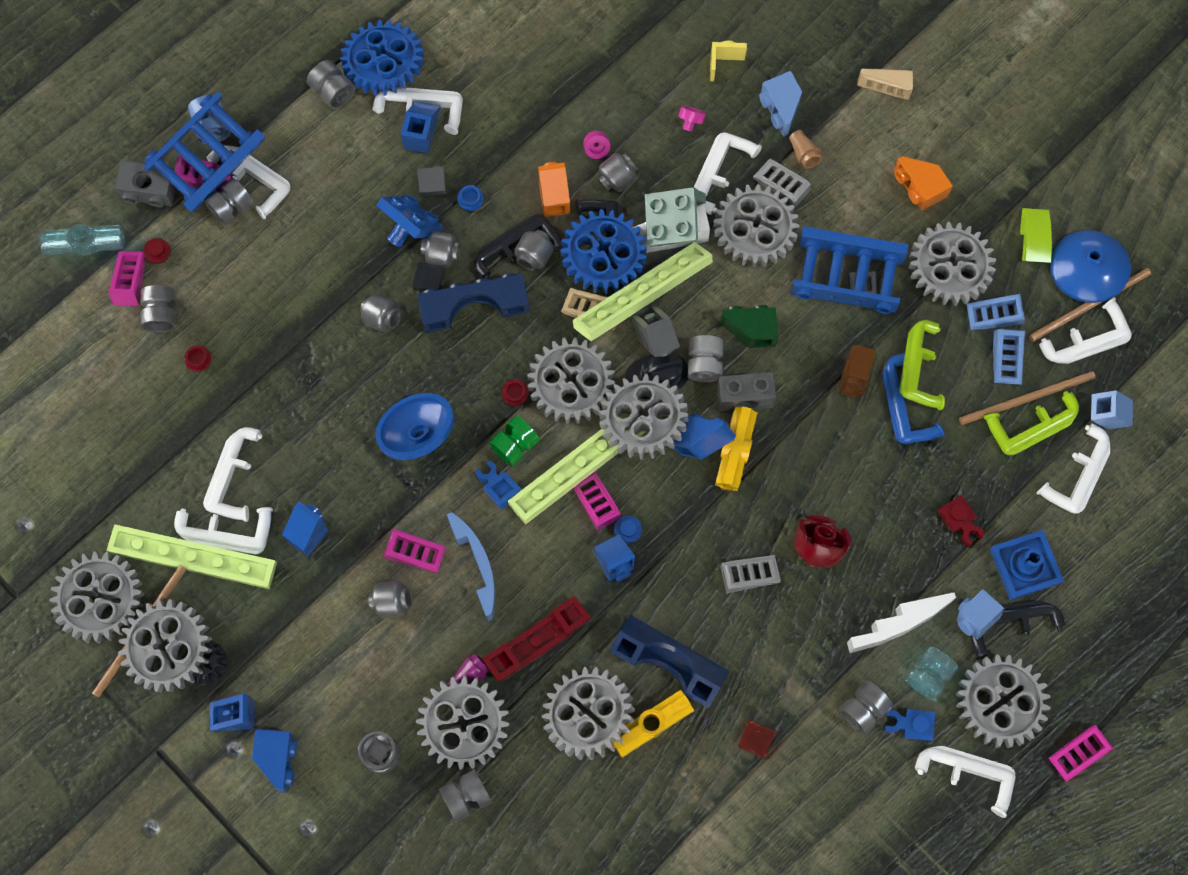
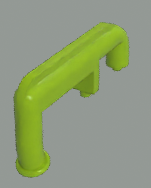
[899,320,945,410]
[984,391,1079,456]

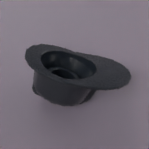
[626,352,688,399]

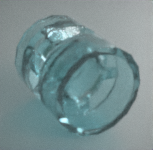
[906,646,959,701]

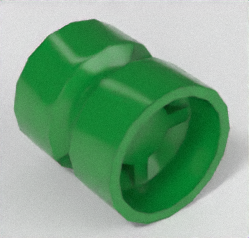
[488,415,540,467]

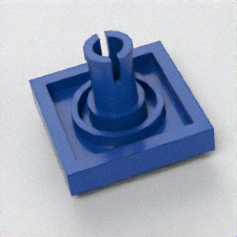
[376,195,444,247]
[989,530,1064,601]

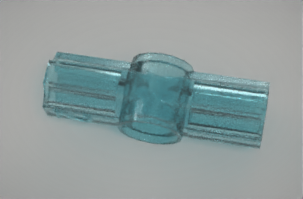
[39,224,125,256]

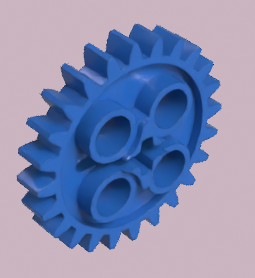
[340,20,424,96]
[561,209,647,294]

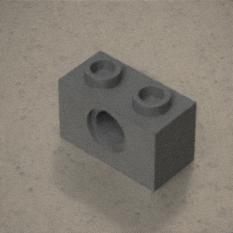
[115,160,176,207]
[630,303,680,357]
[717,372,776,412]

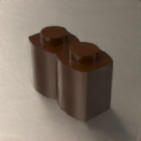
[838,344,877,398]

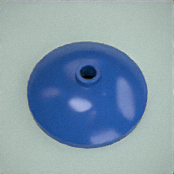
[1050,230,1131,303]
[376,393,454,460]

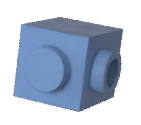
[1091,390,1133,429]
[956,589,1004,640]

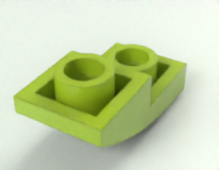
[1020,208,1052,263]

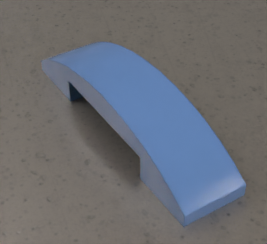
[447,512,496,621]

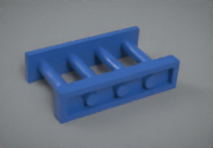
[144,91,265,214]
[791,226,908,314]

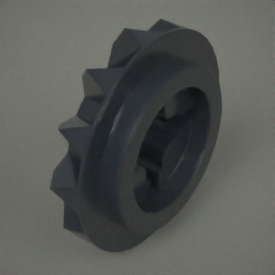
[182,640,227,685]

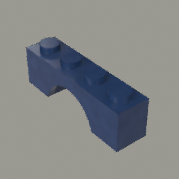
[417,273,529,333]
[609,615,730,708]

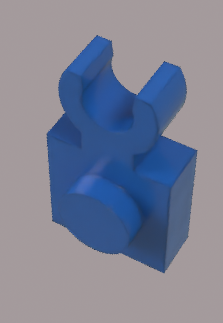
[476,461,521,510]
[883,709,935,742]

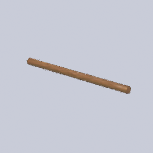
[1029,268,1151,342]
[959,371,1096,425]
[92,565,187,697]

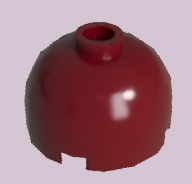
[794,515,852,568]

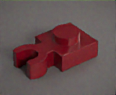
[937,495,985,547]

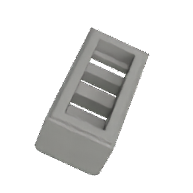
[753,159,812,207]
[720,555,781,594]

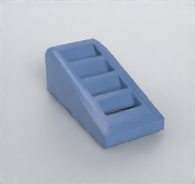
[966,294,1025,330]
[993,329,1025,385]

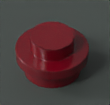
[144,238,171,264]
[184,345,212,372]
[502,380,529,406]

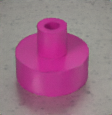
[678,106,706,131]
[583,131,610,159]

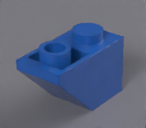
[401,101,440,154]
[673,414,736,459]
[282,501,329,557]
[594,535,635,582]
[252,729,298,793]

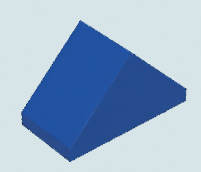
[210,694,255,731]

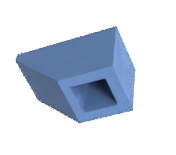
[759,71,802,137]

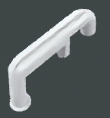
[373,87,463,135]
[694,133,762,215]
[207,146,290,219]
[1039,297,1132,364]
[1036,423,1110,514]
[203,427,262,522]
[174,507,273,555]
[915,746,1016,818]

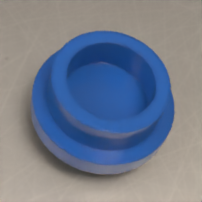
[457,185,484,211]
[614,516,642,543]

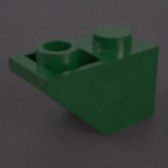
[720,305,778,348]

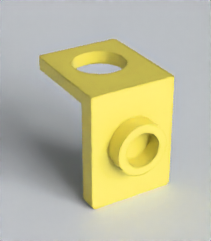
[710,41,747,82]

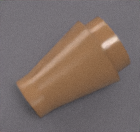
[789,130,822,169]

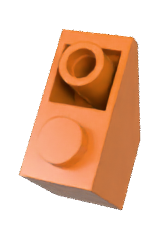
[894,156,953,211]
[538,162,570,217]

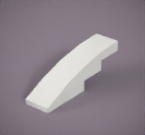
[847,592,956,653]

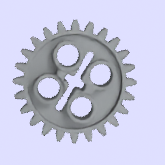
[713,184,799,268]
[908,222,996,306]
[527,338,615,424]
[599,374,689,460]
[50,552,144,643]
[118,599,212,693]
[956,654,1051,748]
[542,667,635,760]
[416,675,510,770]

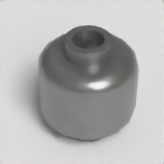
[598,153,638,192]
[514,230,553,271]
[421,231,461,267]
[360,293,401,332]
[369,580,413,618]

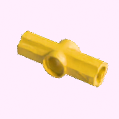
[715,406,758,491]
[613,690,694,758]

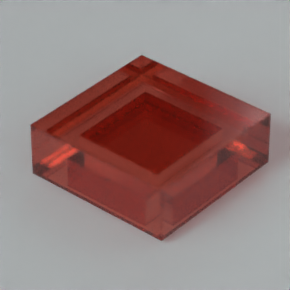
[738,720,775,759]

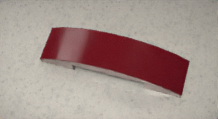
[482,596,591,683]

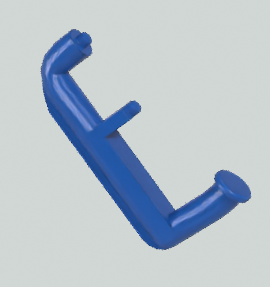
[882,353,945,444]

